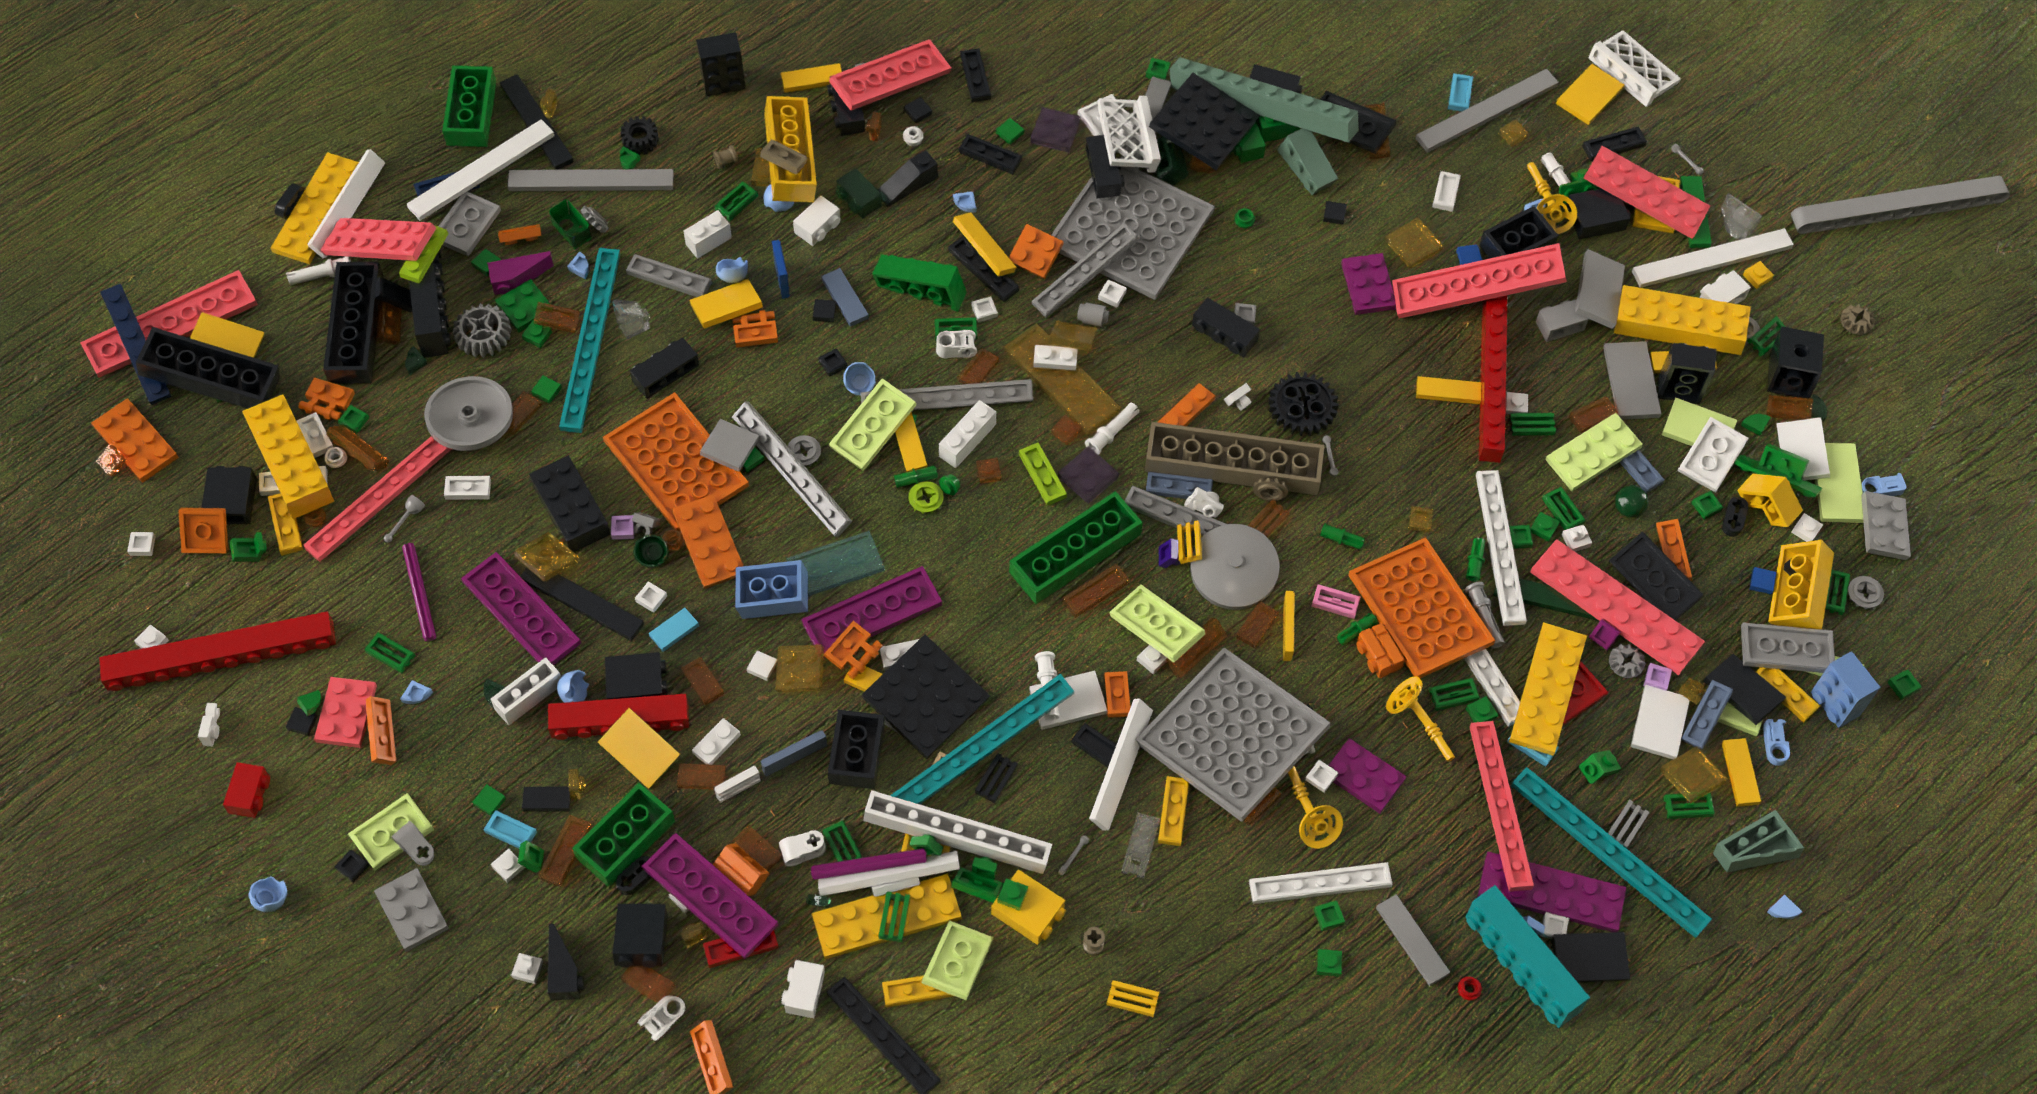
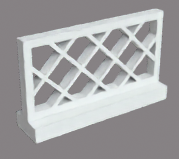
[1588,30,1681,107]
[1097,96,1161,172]

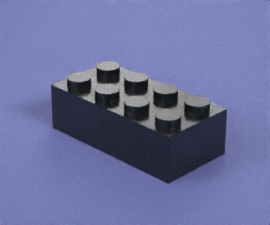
[529,455,610,554]

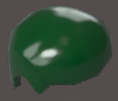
[1615,485,1649,517]
[633,534,669,568]

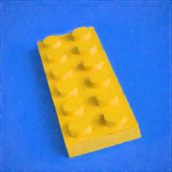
[271,152,359,265]
[1509,622,1587,756]
[812,874,962,960]

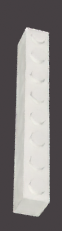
[863,790,1052,874]

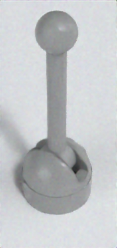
[384,495,425,543]

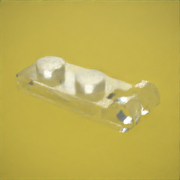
[1121,813,1160,879]

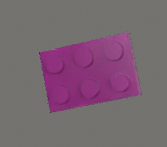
[1341,253,1396,315]
[1328,738,1407,814]

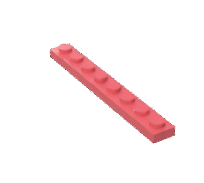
[303,436,452,562]
[1470,721,1534,892]

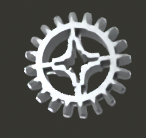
[453,303,511,358]

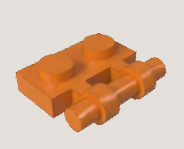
[732,310,778,348]
[299,377,355,420]
[824,620,883,680]

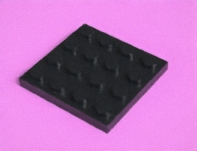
[1149,73,1260,171]
[861,634,990,760]

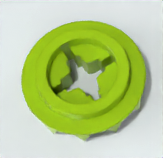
[909,481,944,514]

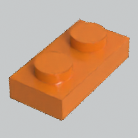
[498,224,542,245]
[1104,671,1130,718]

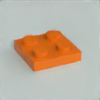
[1009,224,1064,279]
[178,508,229,553]

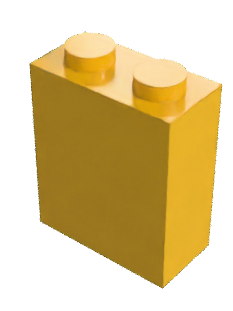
[991,869,1066,945]

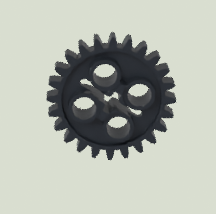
[1268,372,1339,436]

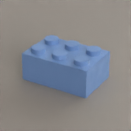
[735,560,808,619]
[1811,651,1881,728]

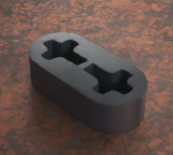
[275,183,305,219]
[1722,496,1748,537]
[616,856,652,895]

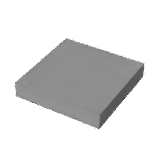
[700,419,759,472]

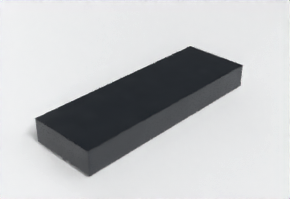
[960,48,991,103]
[1582,126,1647,161]
[959,134,1022,175]

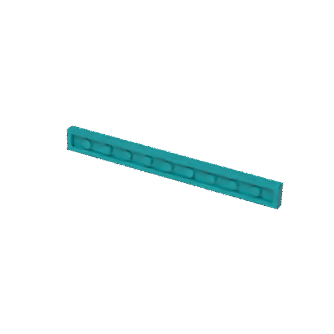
[559,248,621,433]
[890,674,1074,805]
[1511,767,1712,938]

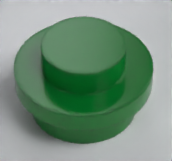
[1234,208,1255,228]
[939,474,960,496]

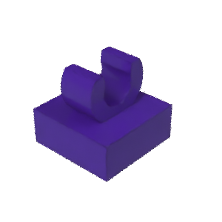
[1159,538,1181,568]

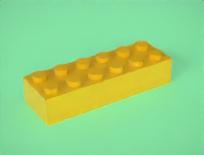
[765,96,817,202]
[1614,285,1751,355]
[242,394,335,519]

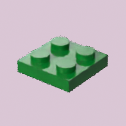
[495,279,554,333]

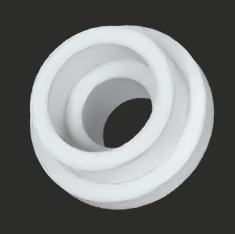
[903,127,923,146]
[325,447,347,468]

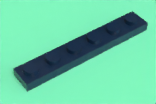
[100,283,172,405]

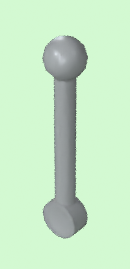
[1671,144,1704,175]
[1323,435,1338,477]
[1058,835,1089,876]

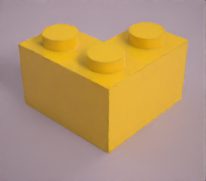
[1737,474,1803,527]

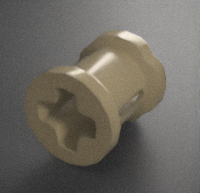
[713,145,739,169]
[1083,927,1105,955]

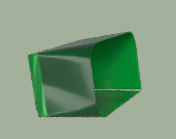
[549,199,592,250]

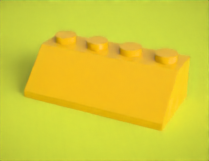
[1768,540,1834,630]

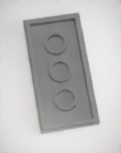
[1575,249,1625,329]
[1603,341,1661,419]
[1741,623,1835,673]

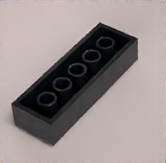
[409,250,451,358]
[323,262,384,384]
[136,327,280,408]

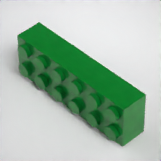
[1009,491,1143,604]

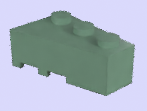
[1277,128,1338,195]
[1713,810,1804,872]

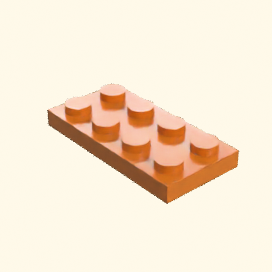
[91,398,179,483]
[672,494,743,589]

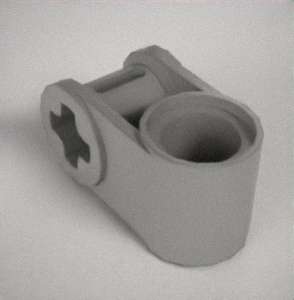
[391,821,434,866]

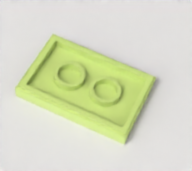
[1662,398,1737,446]
[348,793,434,871]
[922,920,993,1000]

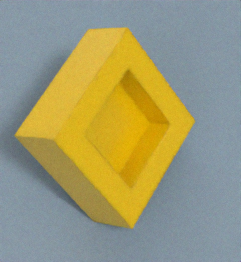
[1743,261,1774,289]

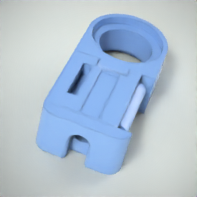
[1861,473,1907,496]
[1763,719,1790,766]

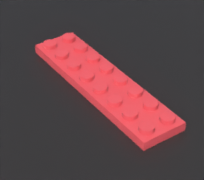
[1392,243,1567,319]
[80,270,258,378]
[1530,539,1705,676]

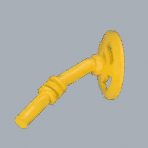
[1527,162,1577,234]
[1386,677,1455,762]
[1288,765,1343,849]

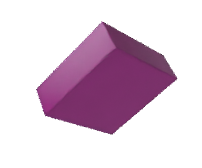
[1589,619,1621,650]

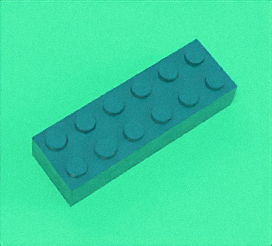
[1465,885,1590,1029]

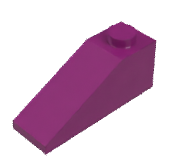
[488,251,554,295]

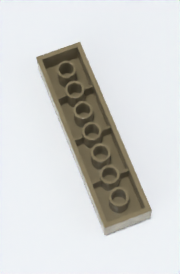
[1145,422,1324,495]

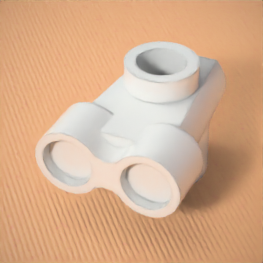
[1184,487,1224,518]

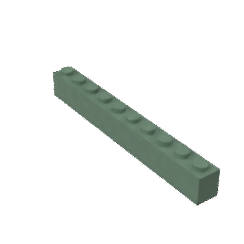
[1170,57,1358,143]

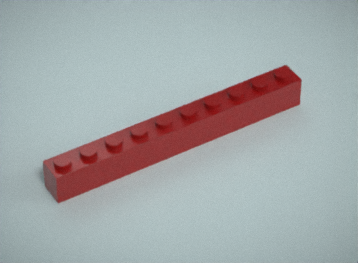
[1479,295,1508,463]
[99,611,336,691]

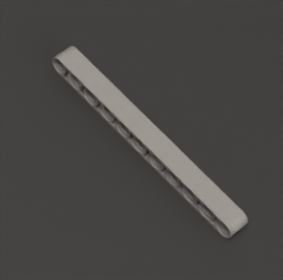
[1791,176,2010,234]

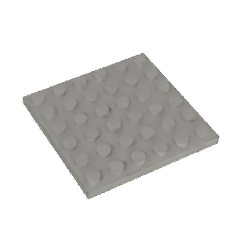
[1051,167,1215,300]
[1135,648,1330,822]

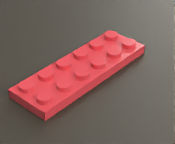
[829,39,951,111]
[1584,146,1710,239]
[320,218,436,261]

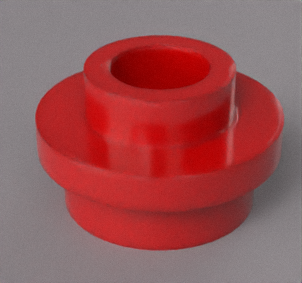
[1457,977,1482,1001]

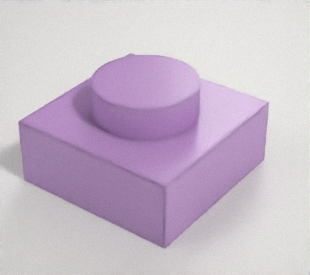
[611,515,635,540]
[1643,663,1672,691]

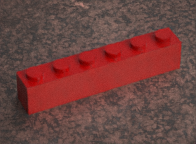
[548,694,689,740]

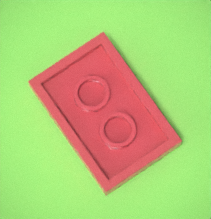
[314,677,377,748]

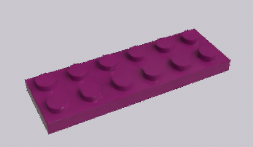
[461,552,581,665]
[801,566,942,659]
[642,833,778,959]
[1477,851,1626,932]

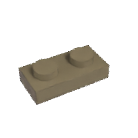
[760,139,807,175]

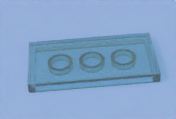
[786,531,885,596]

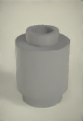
[1077,302,1109,327]

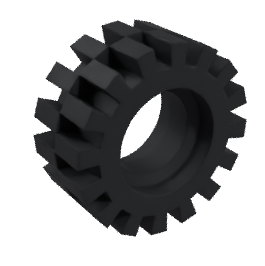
[620,116,659,155]

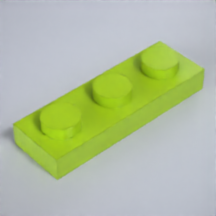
[399,225,448,284]
[1019,443,1067,506]

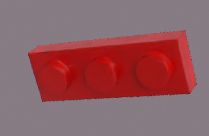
[703,930,779,968]

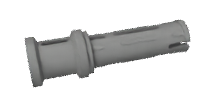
[1465,582,1505,649]

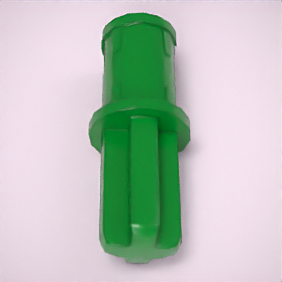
[894,465,938,488]
[1320,523,1365,549]
[1465,538,1485,582]
[1337,613,1378,645]

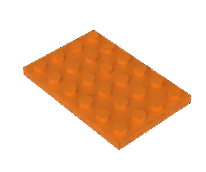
[603,392,749,532]
[1348,537,1495,678]

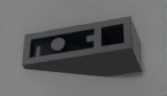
[876,150,938,207]
[547,924,584,1001]

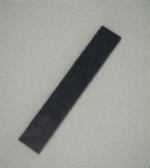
[499,74,574,170]
[520,560,644,641]
[826,976,941,1094]

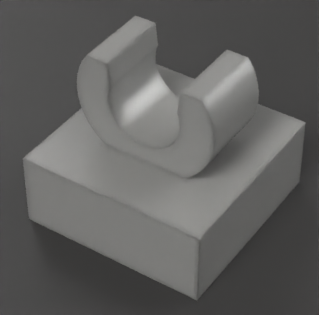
[632,512,661,536]

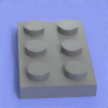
[438,192,501,256]
[1861,491,1911,560]
[374,868,449,952]

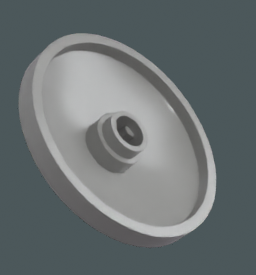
[424,376,513,451]
[1190,524,1280,610]

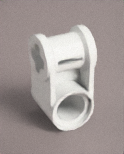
[936,330,977,358]
[779,830,826,866]
[638,995,685,1041]

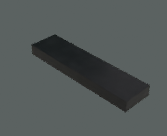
[948,235,1020,302]

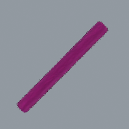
[402,543,436,642]
[811,848,927,879]

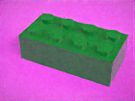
[442,66,496,147]
[572,783,675,888]

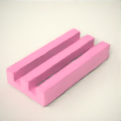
[1311,584,1361,619]

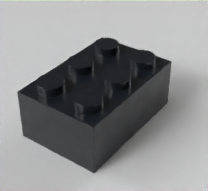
[696,32,746,97]
[1479,206,1559,259]
[1657,343,1716,404]
[828,710,885,789]

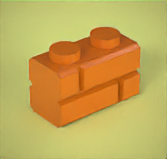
[1356,623,1405,678]
[713,843,770,896]

